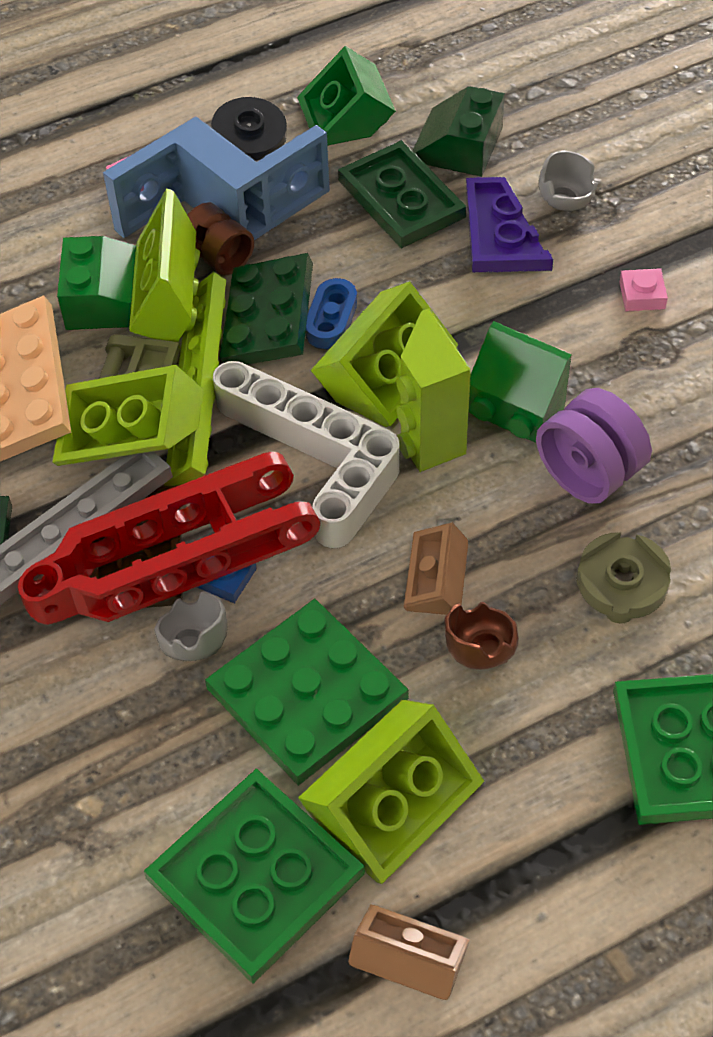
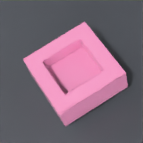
[619,269,668,311]

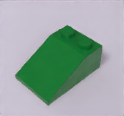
[57,236,136,330]

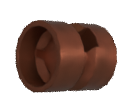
[187,202,254,276]

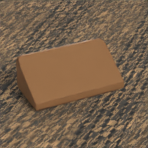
[404,522,468,615]
[349,904,470,1000]

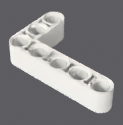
[213,361,399,548]

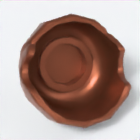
[444,602,519,670]

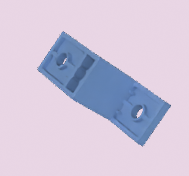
[103,116,330,240]

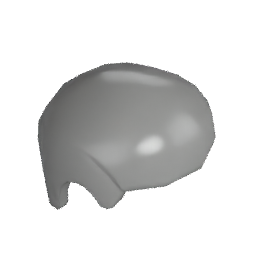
[538,150,598,212]
[154,591,228,661]

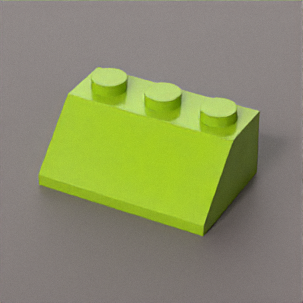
[129,188,200,342]
[311,281,458,427]
[396,308,471,472]
[52,365,204,466]
[298,700,485,884]

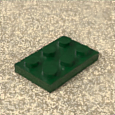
[338,140,466,249]
[220,253,313,365]

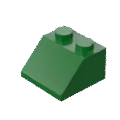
[297,46,396,146]
[468,321,572,443]

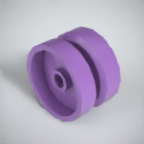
[536,388,652,503]

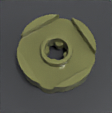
[576,532,671,624]

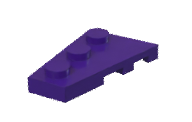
[466,177,554,273]

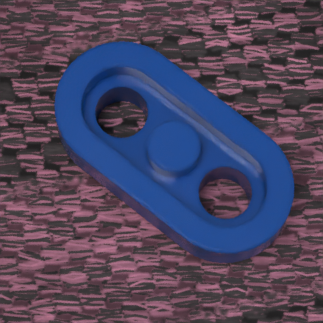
[306,278,357,349]

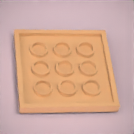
[0,295,71,462]

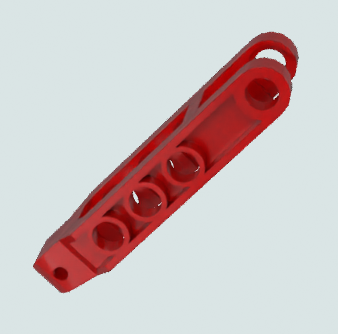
[18,452,321,625]

